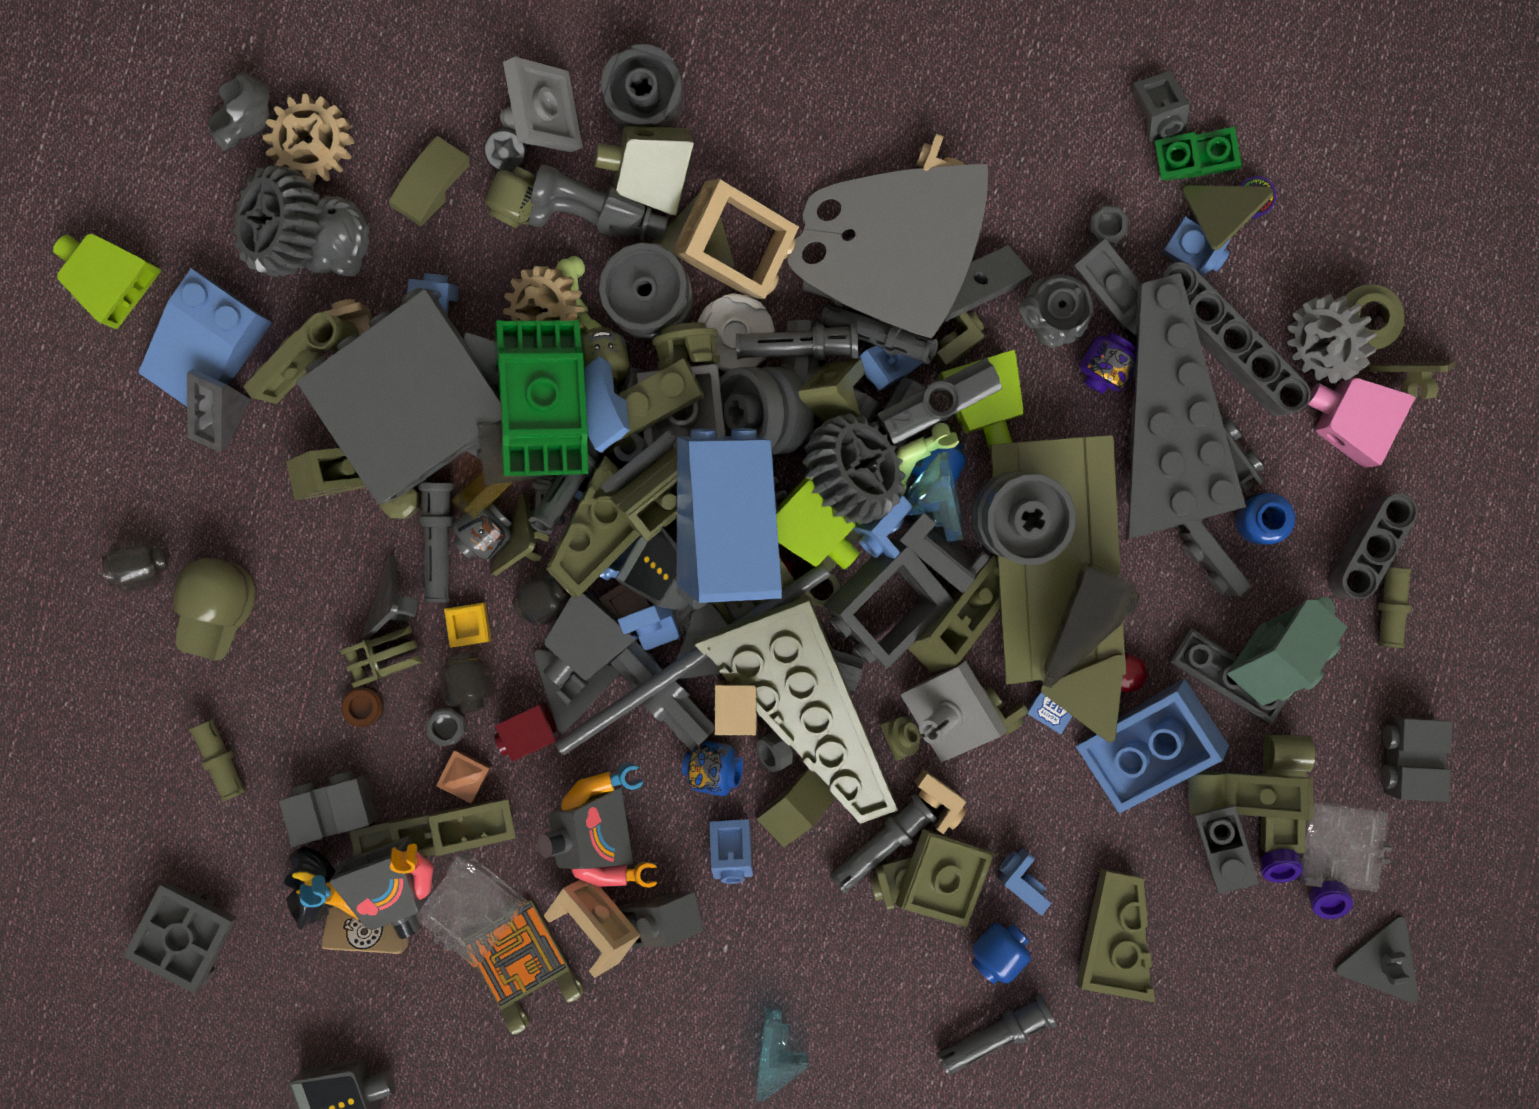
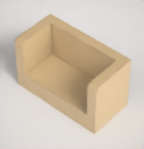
[715,680,757,735]
[544,880,641,978]

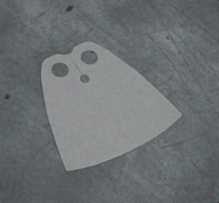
[787,164,988,339]

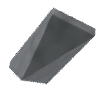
[187,369,251,453]

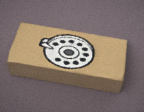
[322,907,408,954]

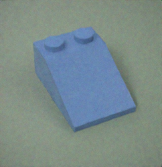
[138,268,273,407]
[1076,679,1229,814]

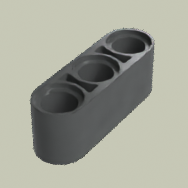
[1328,494,1418,599]

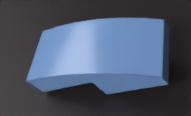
[584,356,630,452]

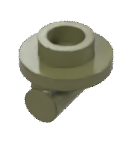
[880,717,920,761]

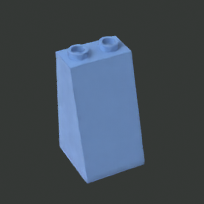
[676,428,782,603]

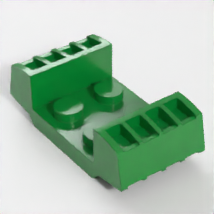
[494,320,589,476]

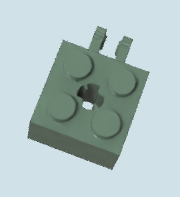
[1227,596,1348,706]

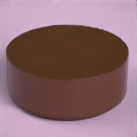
[341,687,384,727]

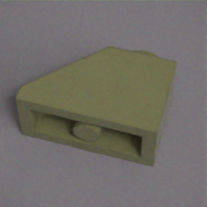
[286,448,366,500]

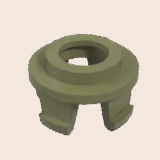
[1333,284,1405,350]
[652,322,720,370]

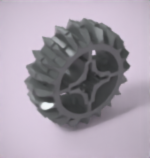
[232,165,322,277]
[802,413,906,525]

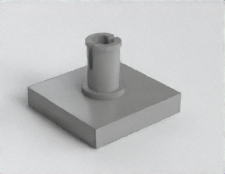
[500,57,583,152]
[901,661,1007,763]

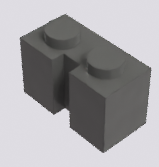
[1381,715,1453,802]
[279,770,380,847]

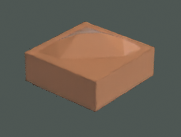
[436,749,491,804]

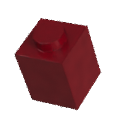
[494,702,561,762]

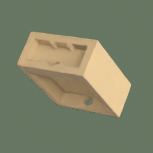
[672,179,799,299]

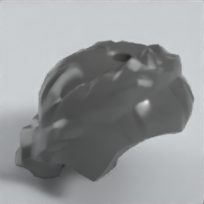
[207,72,270,151]
[305,195,370,276]
[1019,274,1093,348]

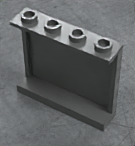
[296,288,501,505]

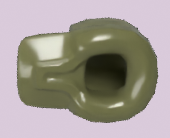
[172,558,257,661]

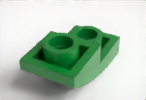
[1155,126,1242,181]

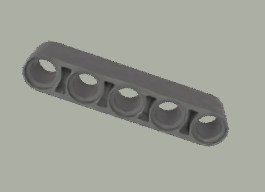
[1155,262,1311,417]

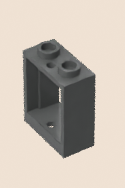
[824,538,954,669]

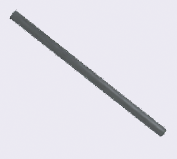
[555,562,831,755]

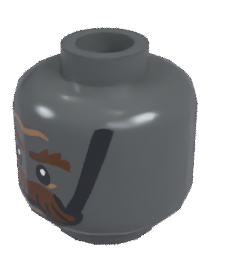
[453,501,513,560]

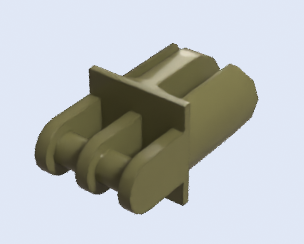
[340,625,423,688]

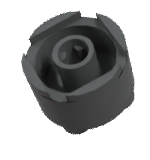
[601,44,684,131]

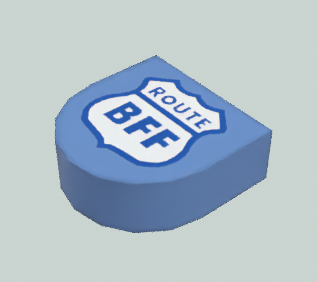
[1027,690,1072,734]

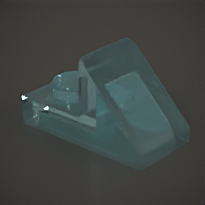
[907,452,963,542]
[756,1008,809,1101]

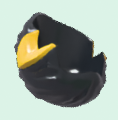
[283,847,335,930]

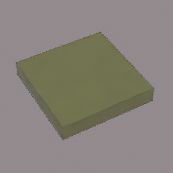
[895,829,994,927]

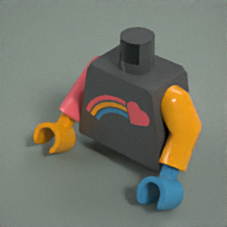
[537,762,657,888]
[300,836,434,939]

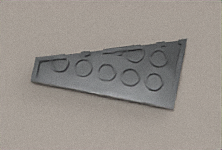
[1125,273,1246,539]

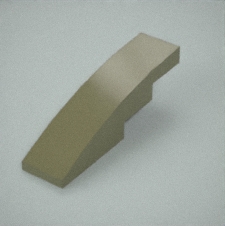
[349,798,516,857]

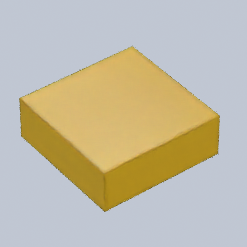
[444,602,492,648]

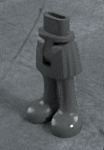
[529,164,668,242]

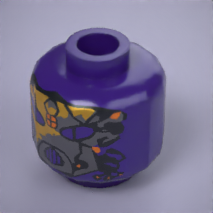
[1078,332,1137,394]

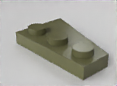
[546,455,640,599]
[1076,868,1155,1002]

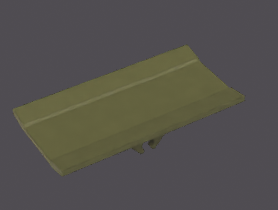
[990,435,1126,684]

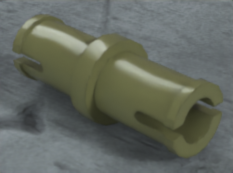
[1377,567,1412,648]
[189,719,247,802]

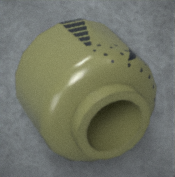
[484,166,536,229]

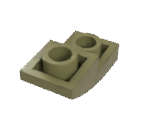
[389,136,470,227]

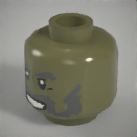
[581,327,630,387]

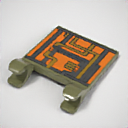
[463,899,584,1035]

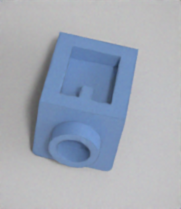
[1161,217,1232,276]
[853,495,912,559]
[618,605,681,650]
[710,819,753,884]
[998,848,1052,916]

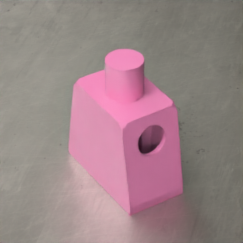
[1308,377,1416,468]

